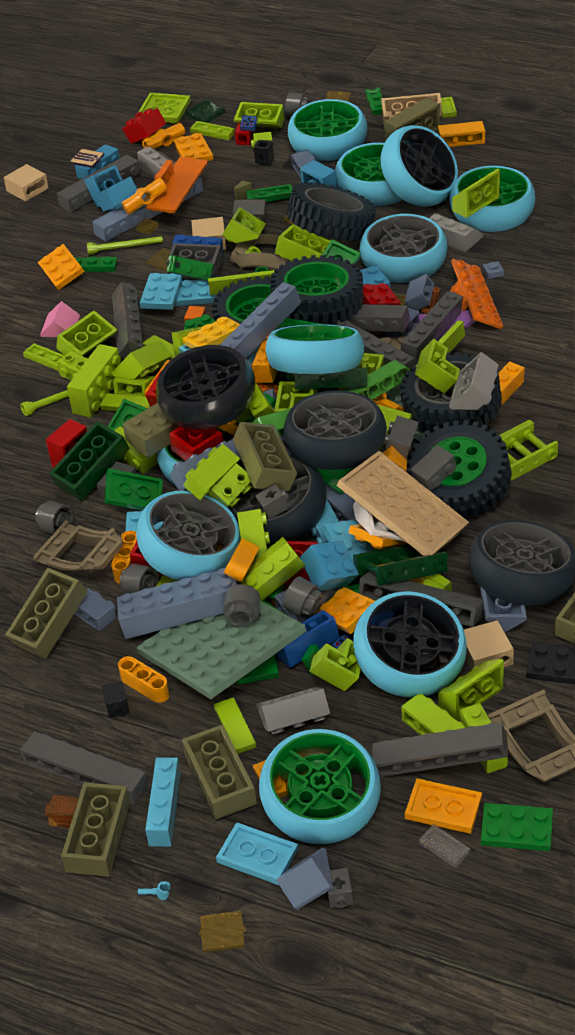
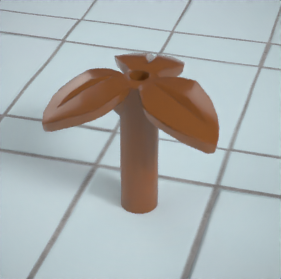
[422,287,440,314]

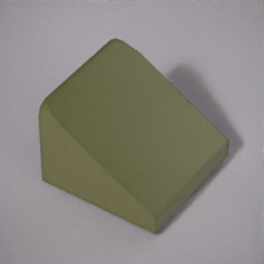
[234,180,252,200]

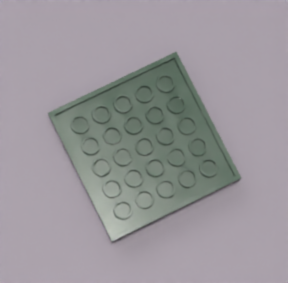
[136,601,307,699]

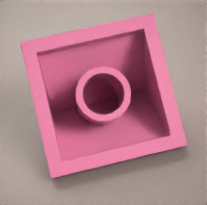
[40,301,81,337]

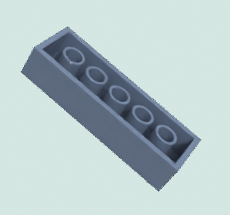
[117,567,239,639]

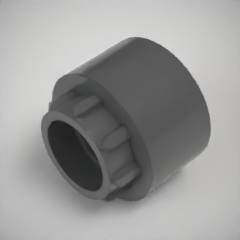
[285,92,309,118]
[35,500,74,534]
[120,564,159,594]
[282,576,322,617]
[223,585,260,626]

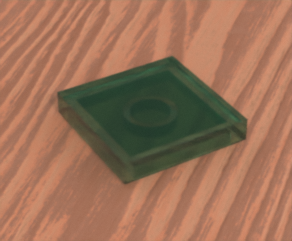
[185,99,225,123]

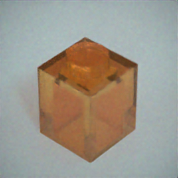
[45,795,79,828]

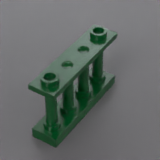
[287,365,367,389]
[353,544,448,586]

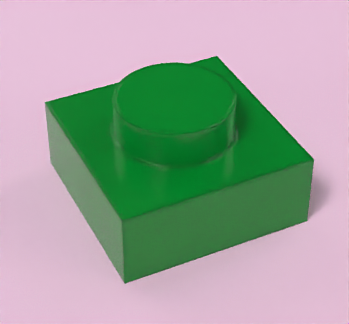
[301,644,320,674]

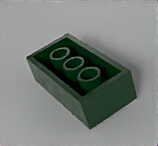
[49,421,130,502]

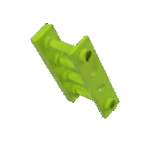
[500,419,558,481]

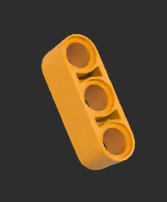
[111,530,137,584]
[223,538,260,582]
[118,656,170,703]

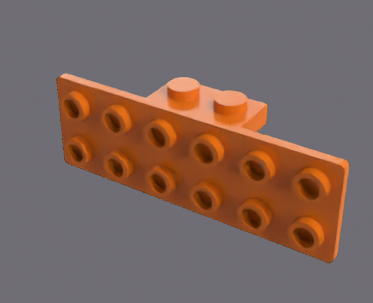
[146,157,208,213]
[450,259,503,329]

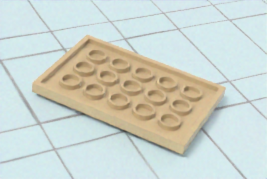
[337,451,469,556]

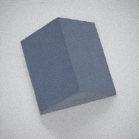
[480,587,527,633]
[276,848,333,910]

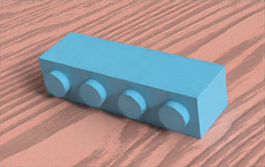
[145,758,181,847]

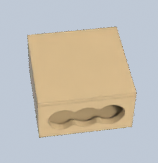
[4,164,48,201]
[191,217,226,250]
[464,620,514,671]

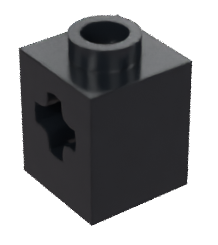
[254,140,274,165]
[102,681,130,718]

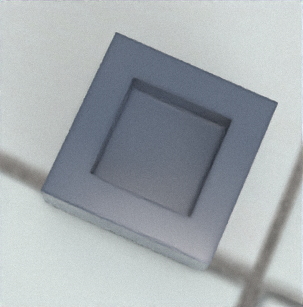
[483,261,504,279]

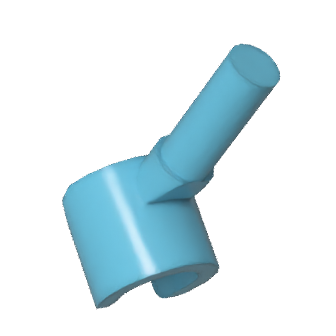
[138,881,170,900]

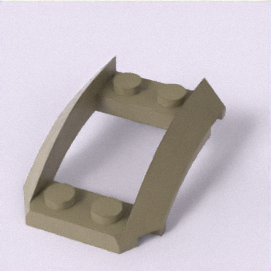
[230,234,293,270]
[33,520,123,573]
[487,689,575,783]

